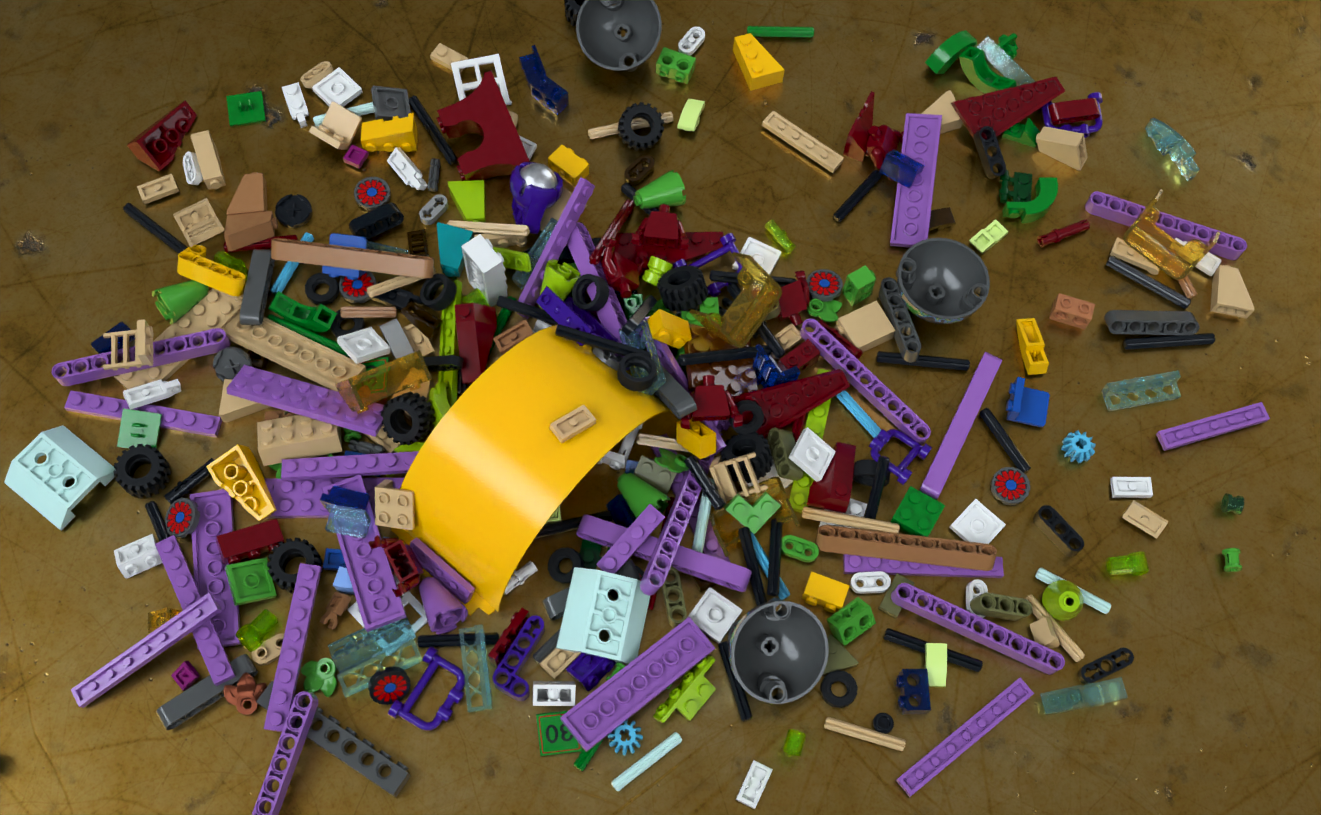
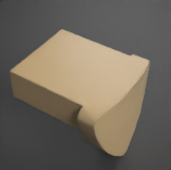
[1029,617,1060,649]

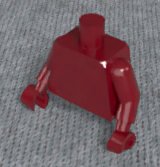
[867,124,904,181]
[631,204,689,250]
[600,237,649,298]
[751,270,810,327]
[680,375,743,429]
[368,535,424,597]

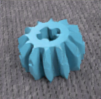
[1061,430,1096,464]
[607,720,643,756]

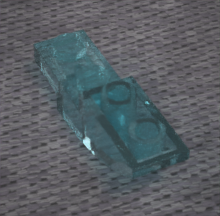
[976,36,1036,87]
[1145,118,1200,181]
[1040,677,1128,715]

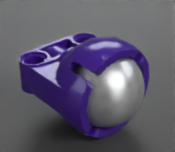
[510,162,563,234]

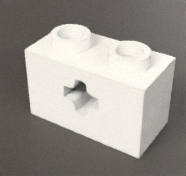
[532,681,576,706]

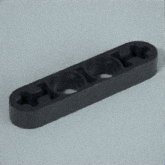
[621,295,658,336]

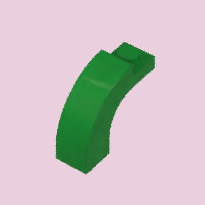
[925,30,980,74]
[959,46,1017,94]
[1002,177,1058,224]
[268,291,337,332]

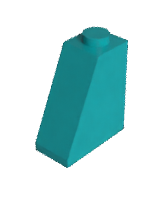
[437,222,474,278]

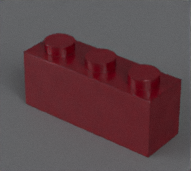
[216,519,284,565]

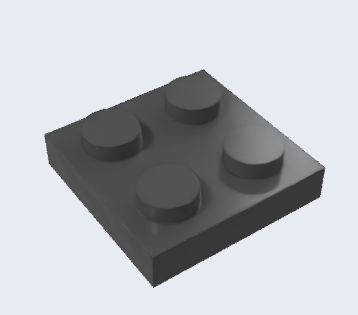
[371,86,411,121]

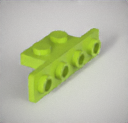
[492,247,532,272]
[653,655,716,723]

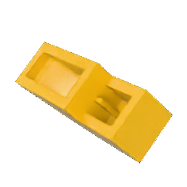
[1016,318,1049,375]

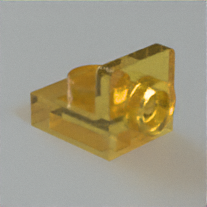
[148,607,181,633]

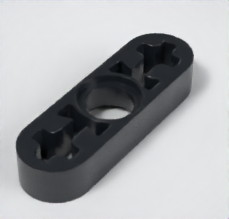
[417,355,464,372]
[1078,648,1134,685]

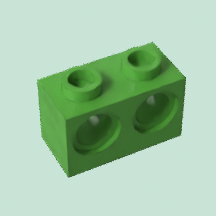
[656,47,696,84]
[842,265,876,306]
[826,597,876,646]

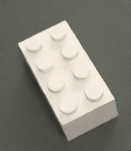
[461,234,508,307]

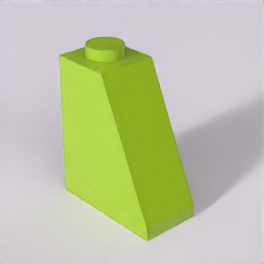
[448,180,486,222]

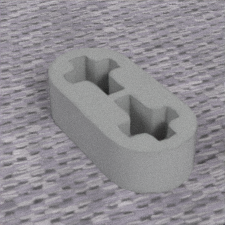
[419,194,448,225]

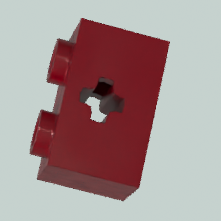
[778,339,820,382]

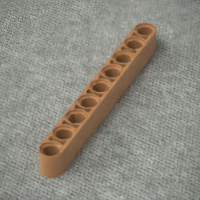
[271,238,434,278]
[816,525,997,571]

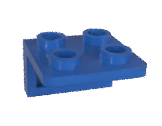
[322,233,367,280]
[1006,377,1050,427]

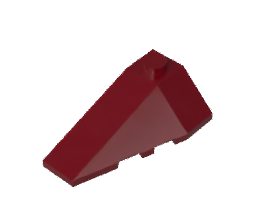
[843,91,875,162]
[127,100,197,171]
[455,303,497,384]
[807,442,856,513]

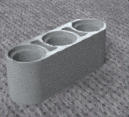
[379,318,418,372]

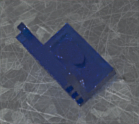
[752,344,800,389]

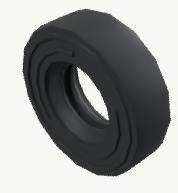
[305,273,339,305]
[331,310,365,338]
[729,400,764,435]
[548,547,584,584]
[820,670,858,708]

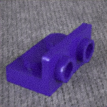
[566,653,616,692]

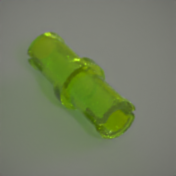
[765,220,796,253]

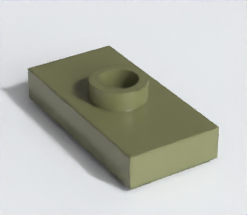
[878,574,914,618]

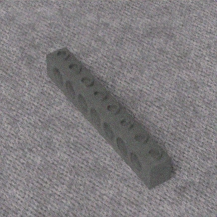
[256,681,411,798]

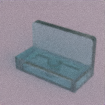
[325,504,371,538]

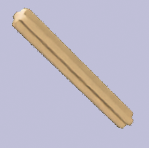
[588,111,673,139]
[447,220,530,236]
[801,506,900,533]

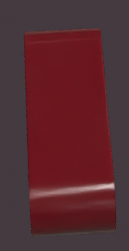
[1048,98,1100,125]

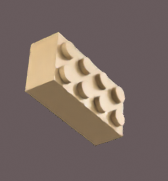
[257,415,343,466]

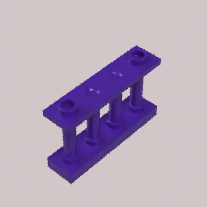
[536,286,618,346]

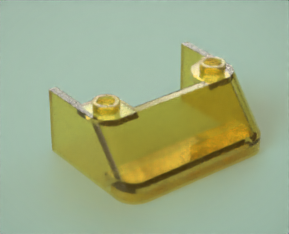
[1124,189,1221,280]
[689,252,782,348]
[335,350,432,414]
[709,477,800,557]

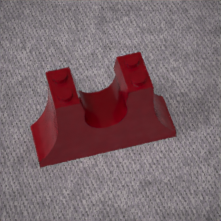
[436,71,530,181]

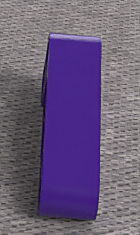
[492,615,545,701]

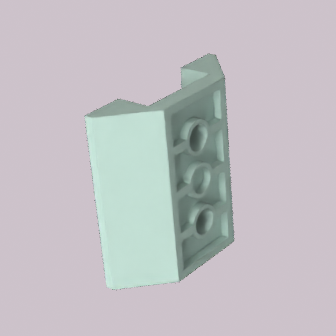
[4,425,116,531]
[556,567,650,665]

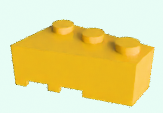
[733,33,785,91]
[361,113,418,152]

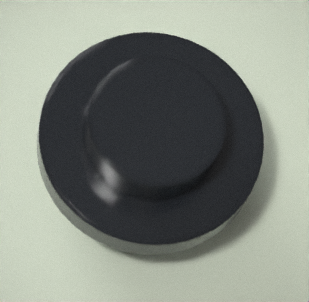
[873,713,894,734]

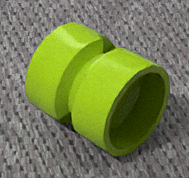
[641,256,673,287]

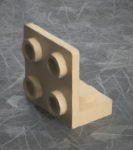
[309,102,362,150]
[375,479,414,530]

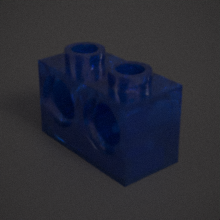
[530,73,569,115]
[896,669,931,714]

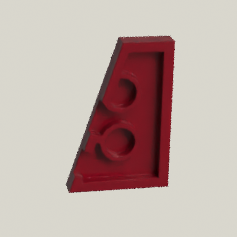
[488,608,530,668]

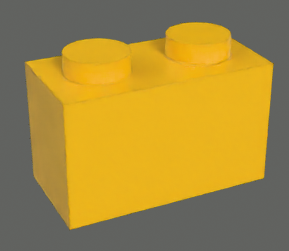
[548,145,589,187]
[647,309,692,349]
[676,418,716,459]
[801,571,850,613]

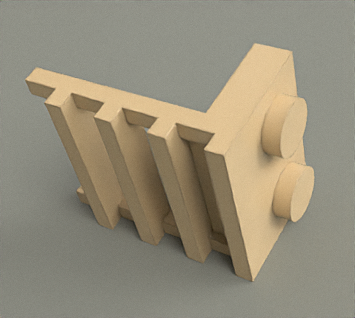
[173,198,225,247]
[103,319,154,371]
[709,452,768,503]

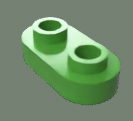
[781,535,819,563]

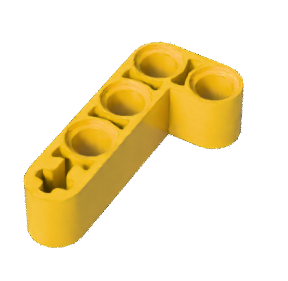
[177,244,246,296]

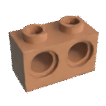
[1049,293,1095,329]

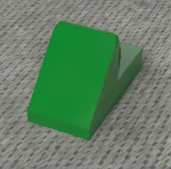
[1002,118,1040,148]

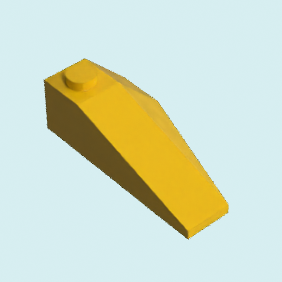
[206,444,276,521]

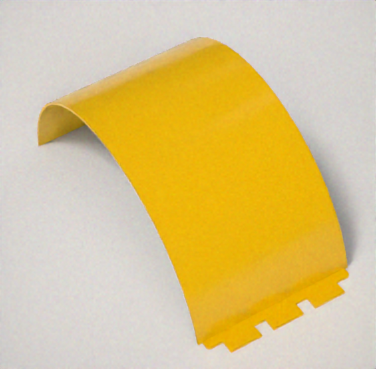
[391,325,675,616]

